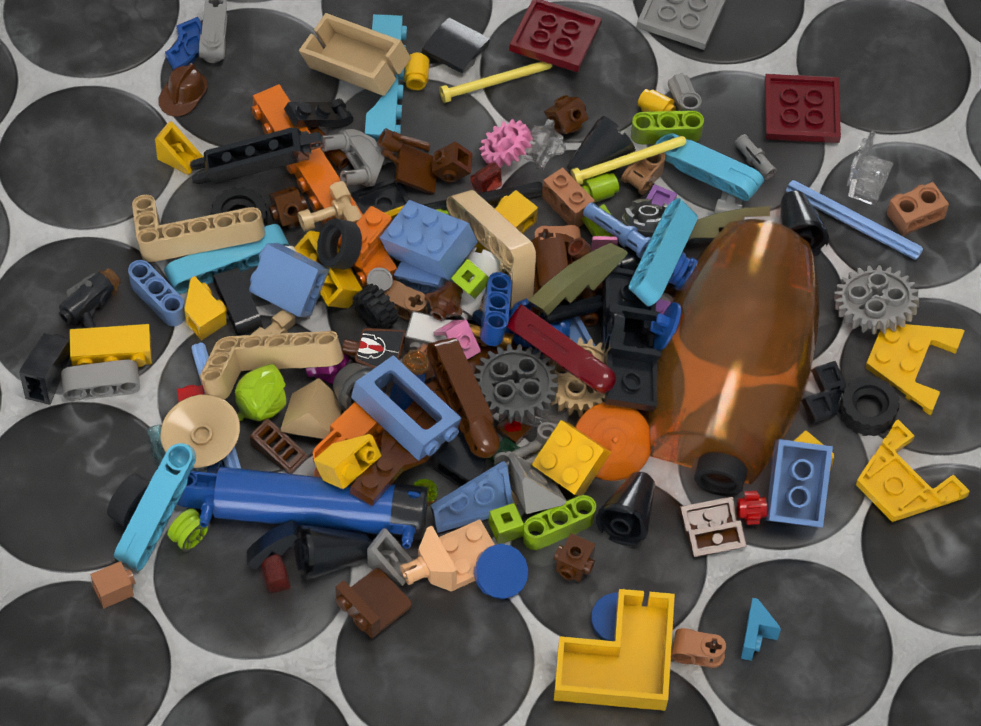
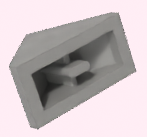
[367,528,413,586]

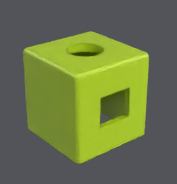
[451,259,489,299]
[488,503,524,544]

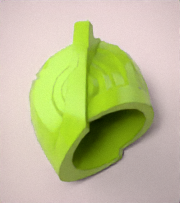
[235,364,286,421]

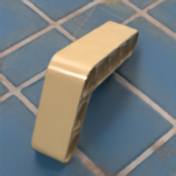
[446,190,536,311]
[132,195,265,262]
[200,331,344,400]

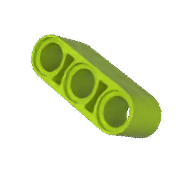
[630,111,704,145]
[523,495,596,550]

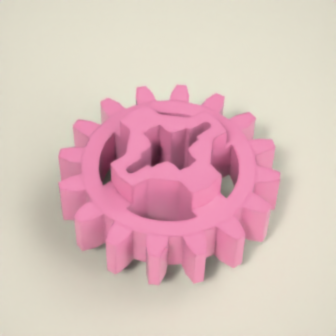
[479,119,533,168]

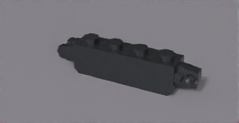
[190,128,324,184]

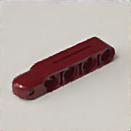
[507,304,616,393]

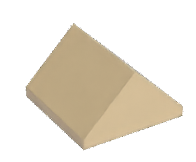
[281,378,342,439]

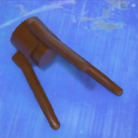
[377,128,430,163]

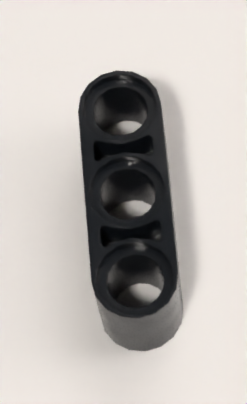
[212,267,263,336]

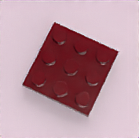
[509,0,602,72]
[764,74,841,143]

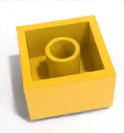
[532,420,611,496]

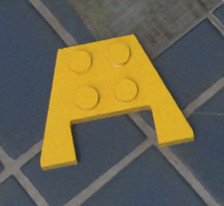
[865,324,965,415]
[856,419,970,522]

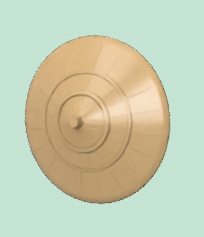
[160,395,240,468]

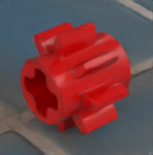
[737,491,767,525]

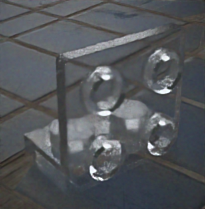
[846,131,893,206]

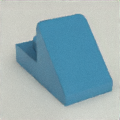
[741,598,781,661]

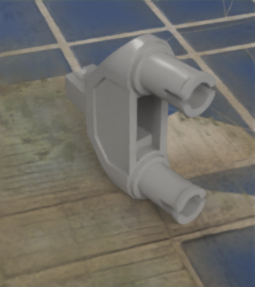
[320,129,396,187]

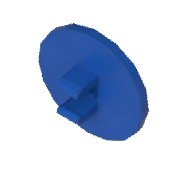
[650,302,681,352]

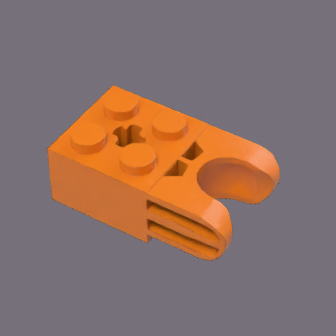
[313,402,385,477]

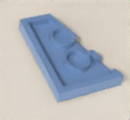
[431,461,513,533]

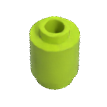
[581,173,619,203]

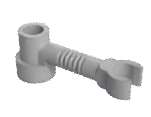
[494,422,556,471]

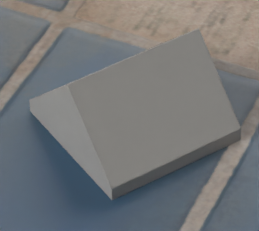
[508,452,566,514]

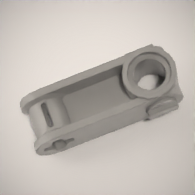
[199,0,227,63]

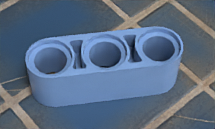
[128,260,186,326]

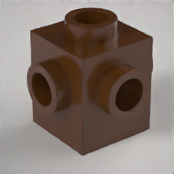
[544,95,589,134]
[432,141,473,184]
[269,186,308,228]
[554,533,596,582]

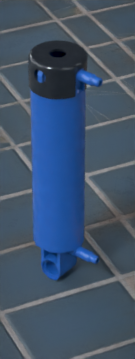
[177,466,428,549]

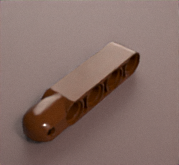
[427,338,500,458]

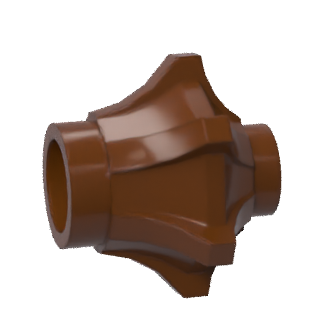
[424,281,463,321]

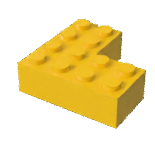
[554,589,675,711]

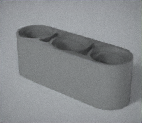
[61,360,140,401]

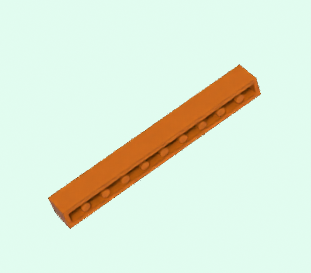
[251,84,397,287]

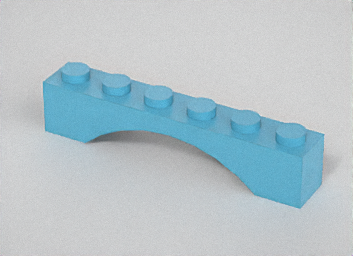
[365,14,407,142]

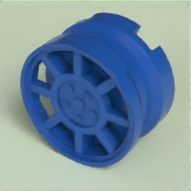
[668,252,698,292]

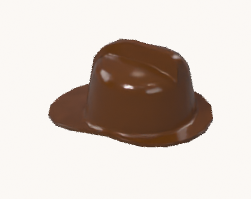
[158,63,208,117]

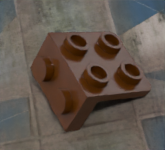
[335,568,412,639]

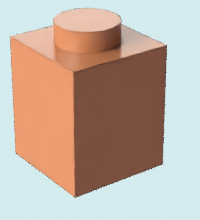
[90,561,136,609]

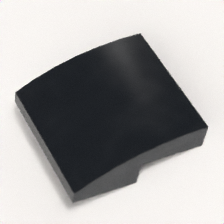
[421,18,490,74]

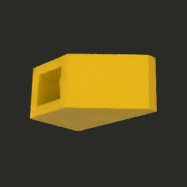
[185,276,227,341]
[313,434,382,489]

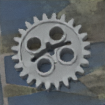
[835,265,919,334]

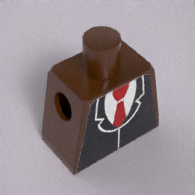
[342,328,405,368]

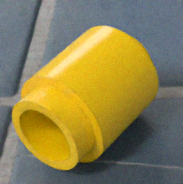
[404,52,429,90]
[637,89,676,112]

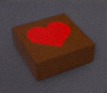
[496,416,533,447]

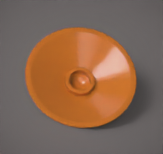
[576,402,652,481]

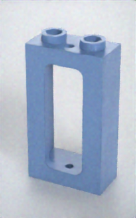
[351,355,461,461]

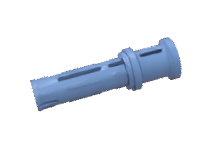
[583,202,651,259]

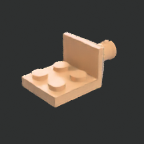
[400,519,495,591]

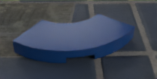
[165,17,202,70]

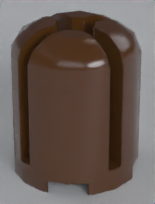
[531,233,582,305]

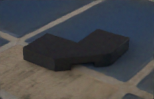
[801,361,846,424]

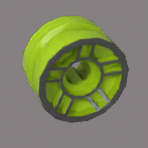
[167,508,210,552]

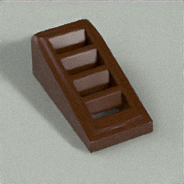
[250,419,308,474]

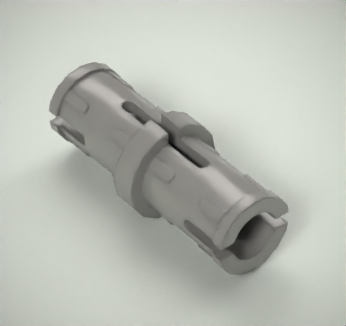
[734,134,777,180]

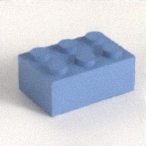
[379,200,478,280]
[765,439,833,528]

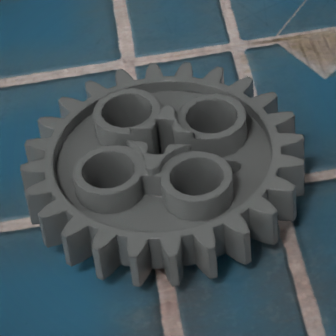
[474,344,559,423]

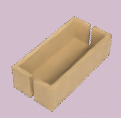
[299,13,411,96]

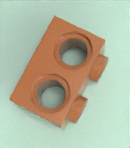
[542,167,595,227]
[886,182,949,236]

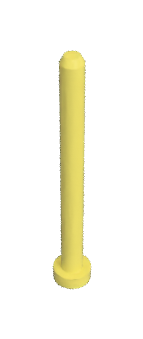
[439,61,552,103]
[571,136,686,185]

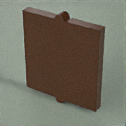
[395,144,438,195]

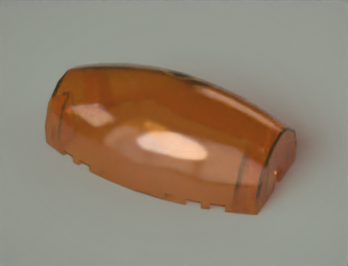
[646,219,819,485]

